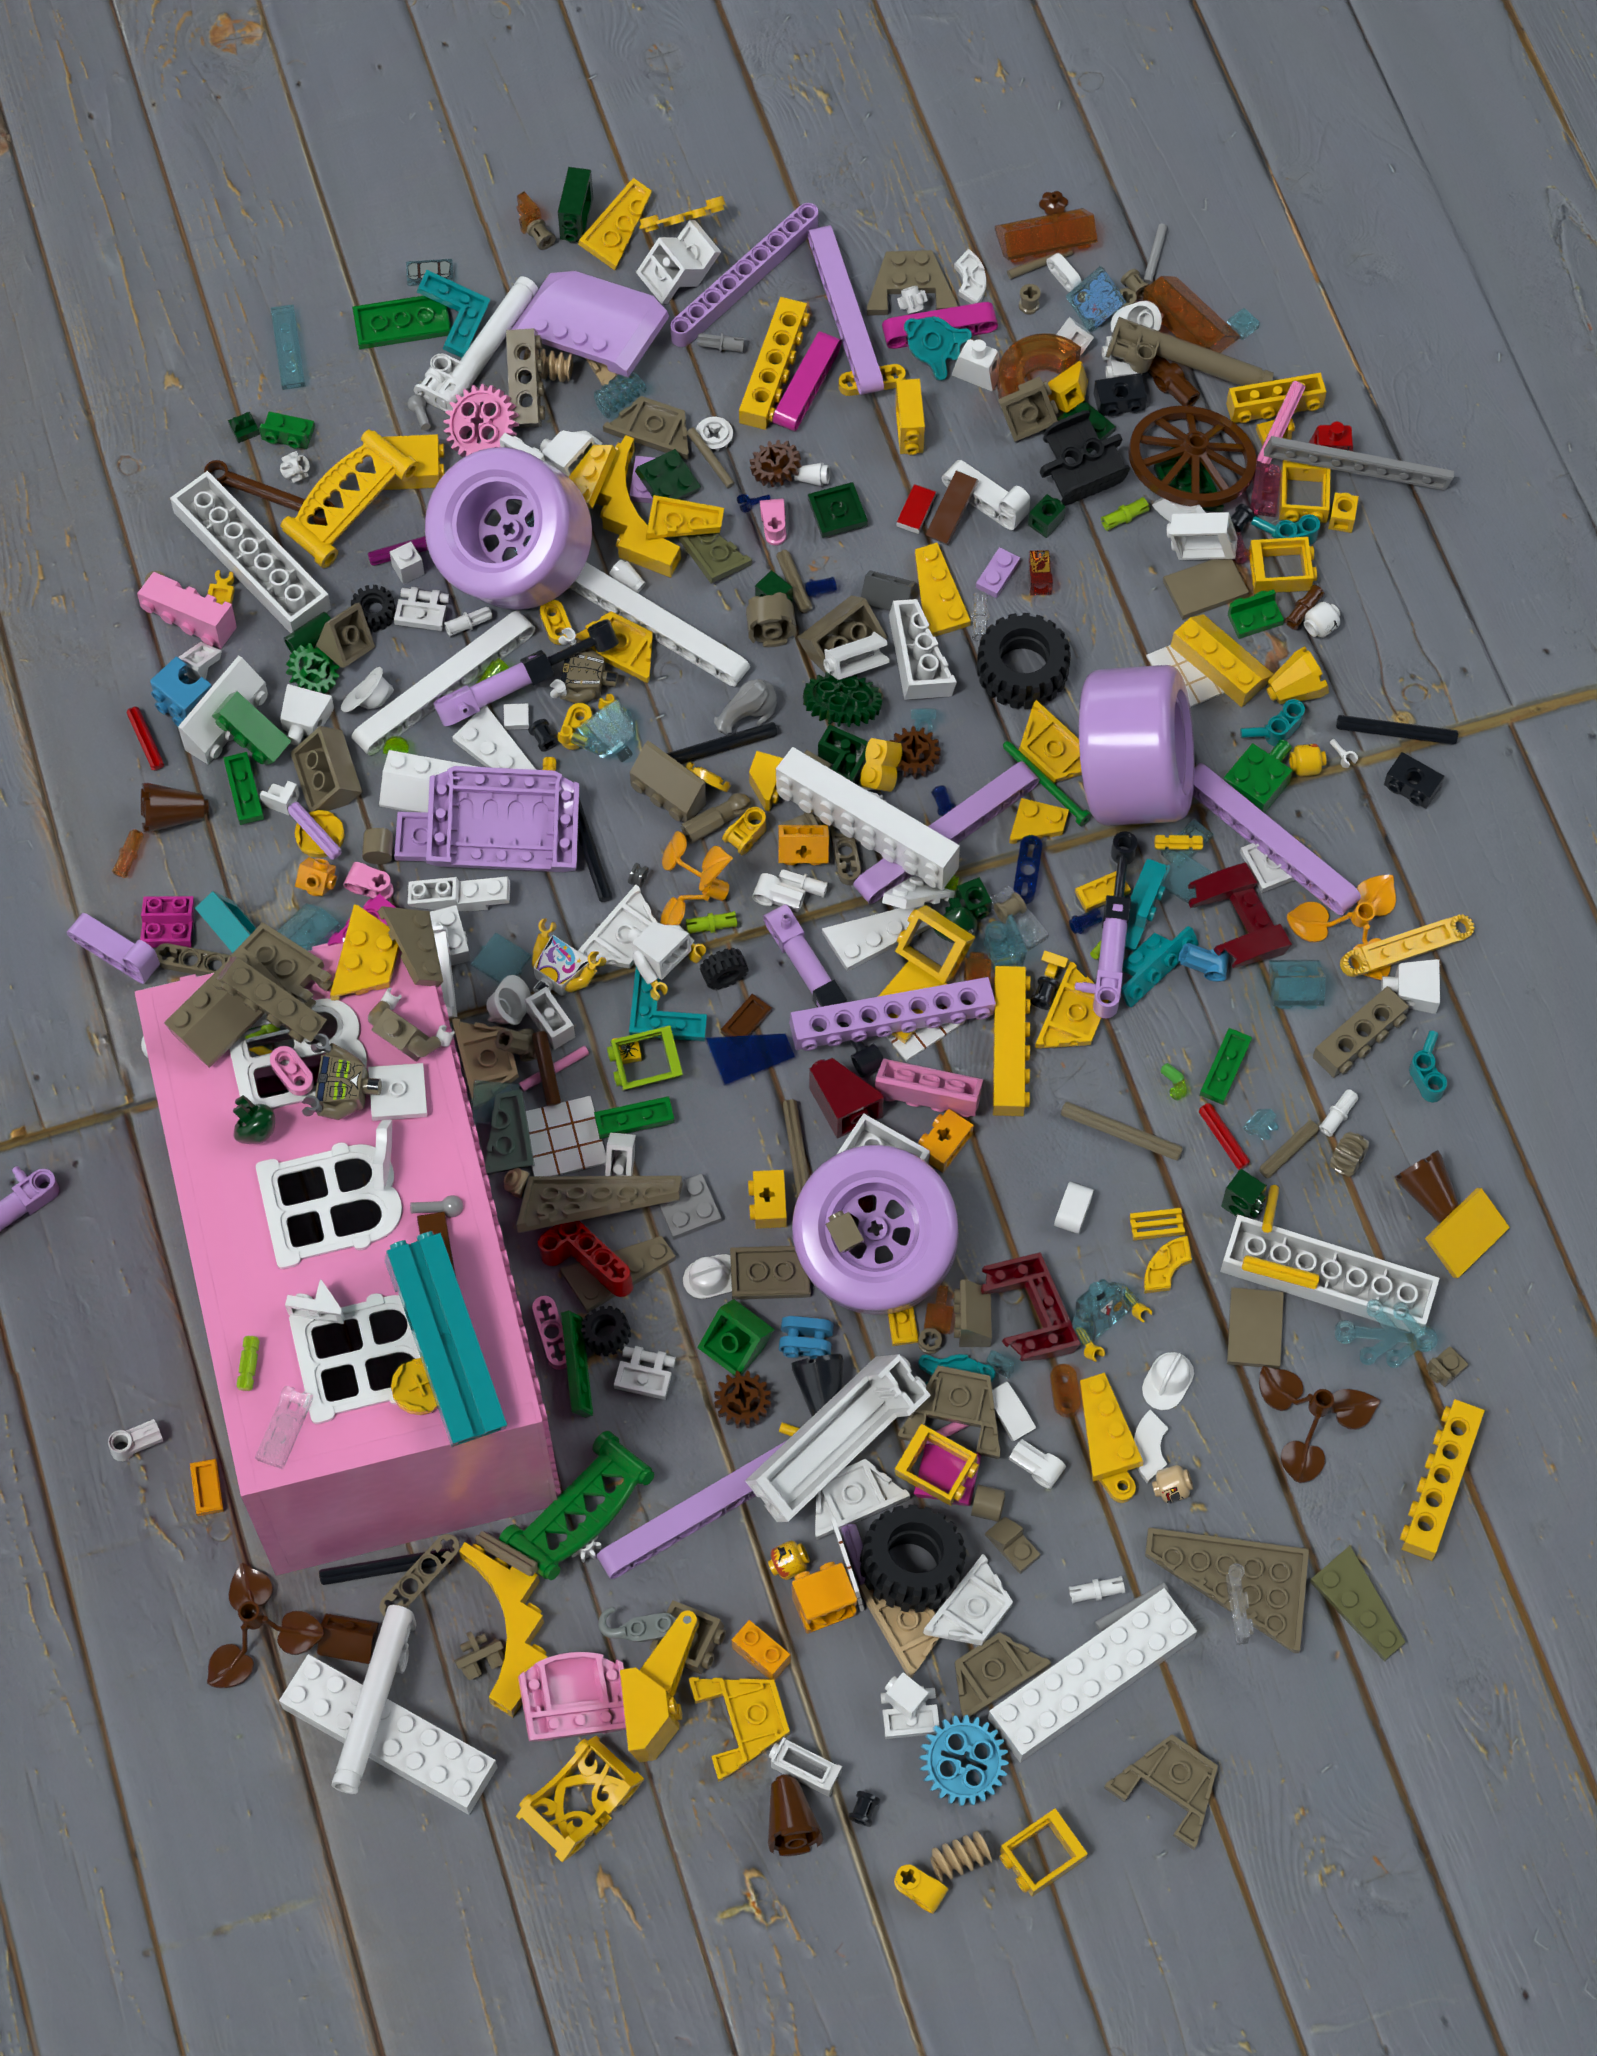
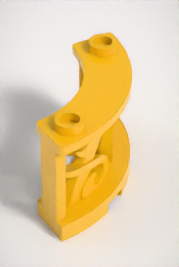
[516,1735,644,1862]

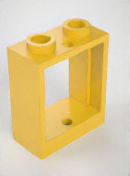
[895,379,925,455]
[1279,460,1330,523]
[1248,537,1317,594]
[895,905,975,983]
[895,1424,979,1506]
[999,1808,1088,1897]

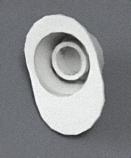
[1111,301,1164,333]
[341,667,394,712]
[486,975,531,1025]
[683,1254,732,1299]
[1142,1352,1194,1410]

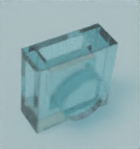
[1226,308,1260,340]

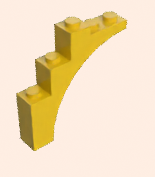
[595,435,681,578]
[459,1542,548,1718]

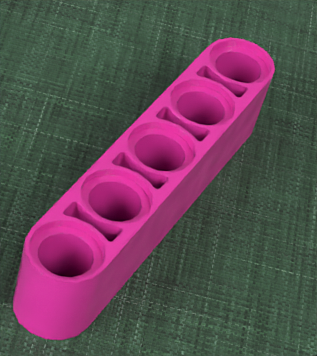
[882,302,998,349]
[773,331,842,431]

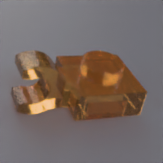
[924,1285,953,1334]

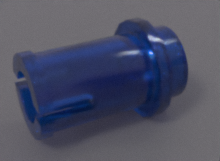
[805,576,837,598]
[931,785,956,816]
[1069,908,1103,934]

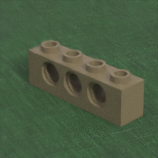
[506,328,545,428]
[1312,986,1409,1078]

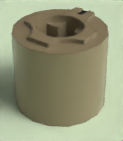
[362,827,393,864]
[971,1485,1005,1522]

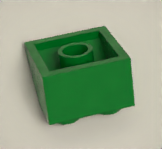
[697,1299,775,1376]

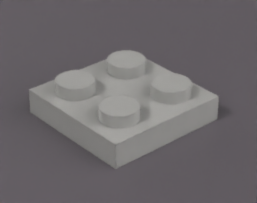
[658,1174,721,1240]

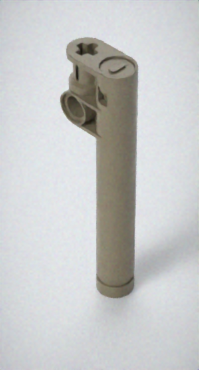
[1105,317,1274,386]

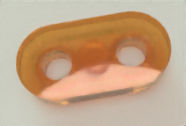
[1050,1364,1081,1417]

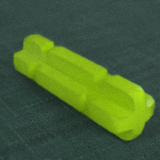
[236,1336,260,1391]

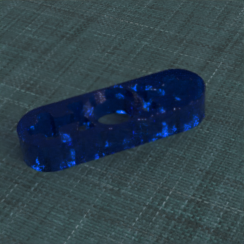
[1013,835,1043,904]

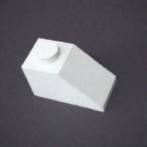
[605,1133,636,1176]

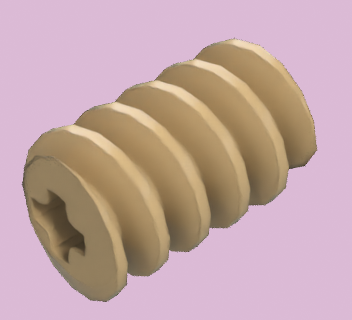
[523,349,573,383]
[930,1831,992,1883]

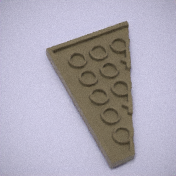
[1145,1528,1309,1654]

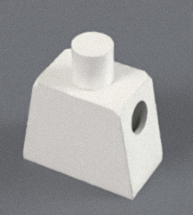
[952,339,1002,391]
[280,684,334,745]
[1381,959,1440,1014]

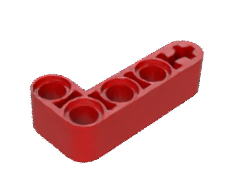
[538,1220,634,1297]

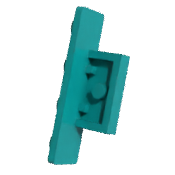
[1125,859,1170,951]
[1121,926,1199,1007]

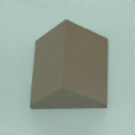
[316,603,375,668]

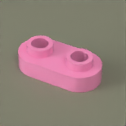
[270,1046,314,1096]

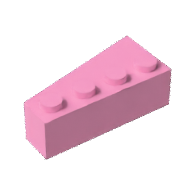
[137,572,237,649]

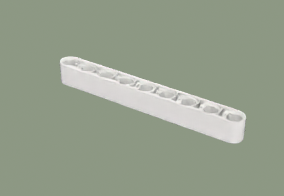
[569,562,750,687]
[352,610,535,756]

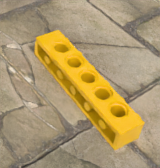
[739,297,810,430]
[1400,1399,1485,1561]

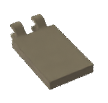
[227,922,333,1008]

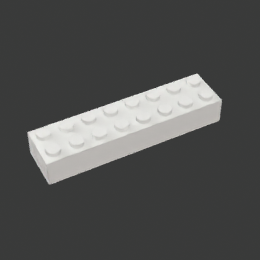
[170,471,331,633]
[776,747,960,890]
[1220,1215,1440,1335]
[988,1588,1197,1763]
[279,1654,498,1815]

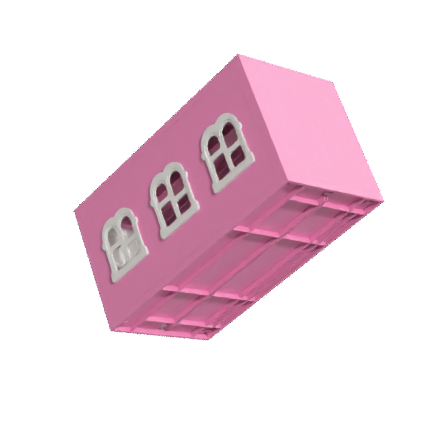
[134,943,561,1576]

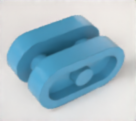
[779,1316,834,1359]

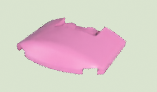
[518,1652,626,1742]

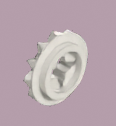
[696,417,733,451]

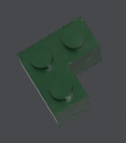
[818,725,868,784]

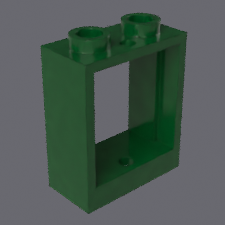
[558,167,593,242]

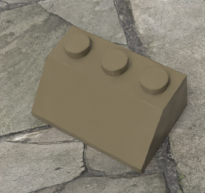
[797,595,887,676]
[290,726,362,812]
[630,740,706,823]

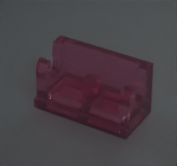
[1250,461,1281,517]

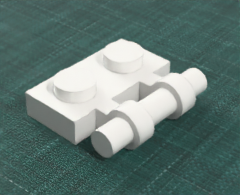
[394,587,450,631]
[614,1346,676,1400]
[880,1686,940,1739]

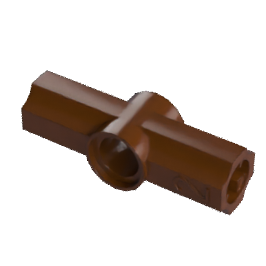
[1147,355,1200,406]

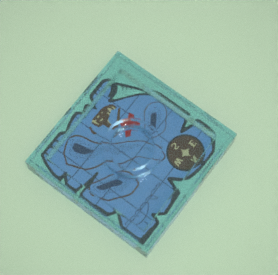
[1066,266,1126,332]

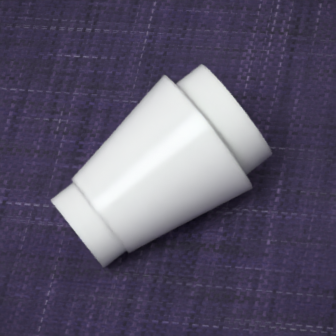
[794,462,830,486]
[609,559,646,593]

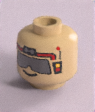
[1152,1465,1193,1503]

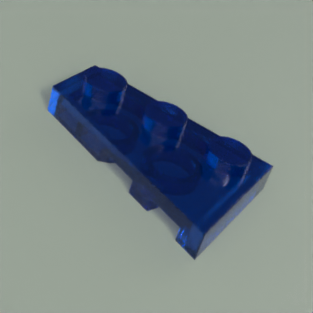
[705,1033,795,1086]

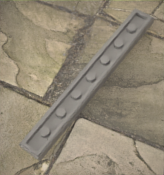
[1264,436,1454,491]

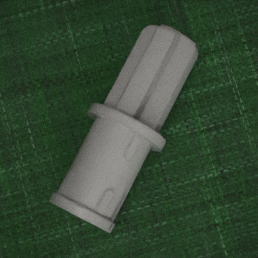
[697,333,744,353]

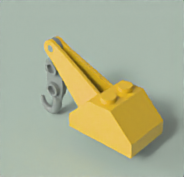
[598,1607,699,1763]

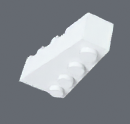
[889,599,957,700]

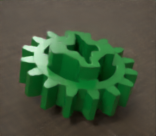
[286,643,339,694]

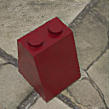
[809,1058,884,1139]

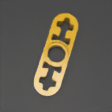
[838,364,906,396]

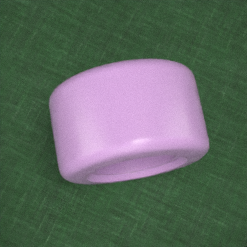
[425,447,592,610]
[1079,665,1194,826]
[792,1145,959,1315]

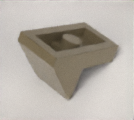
[985,1517,1041,1574]

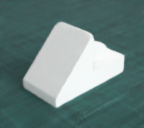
[179,642,222,681]
[285,1279,345,1324]

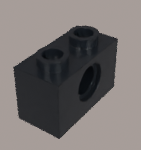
[1093,373,1147,417]
[1384,752,1444,809]

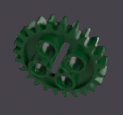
[803,672,883,727]

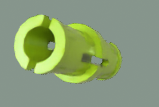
[1101,497,1149,531]
[685,911,737,935]

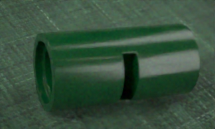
[284,612,331,653]

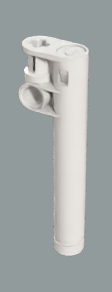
[413,276,538,412]
[331,1605,417,1794]

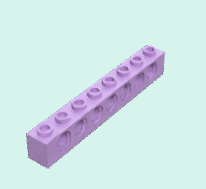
[789,977,996,1051]

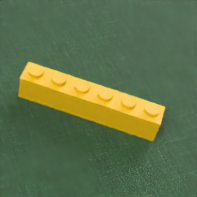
[993,966,1030,1116]

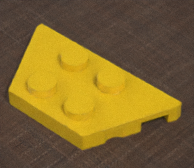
[575,611,653,683]
[1019,700,1082,783]
[330,904,399,1001]
[1035,961,1109,1049]

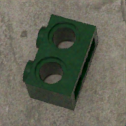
[1221,1168,1267,1219]

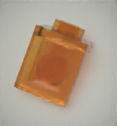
[517,191,541,234]
[963,952,991,981]

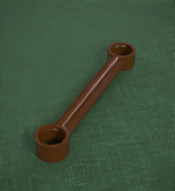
[204,460,335,526]

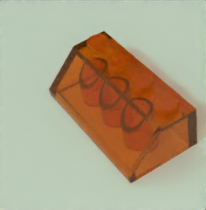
[994,208,1098,262]
[1143,276,1240,353]

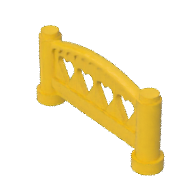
[280,429,419,569]

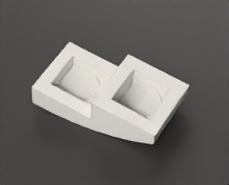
[992,1381,1036,1441]

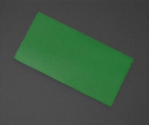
[352,296,451,350]

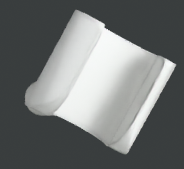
[1330,739,1358,768]

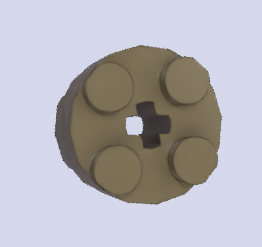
[746,592,796,647]

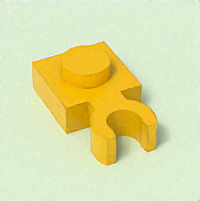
[207,570,235,605]

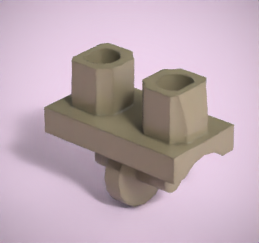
[454,1631,504,1680]

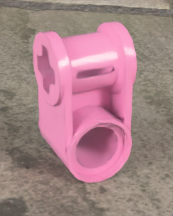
[760,498,786,545]
[343,862,394,900]

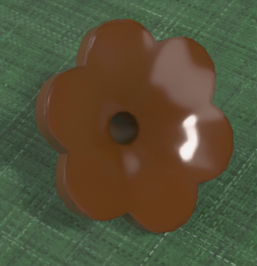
[1039,191,1068,216]

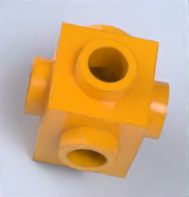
[295,857,337,896]

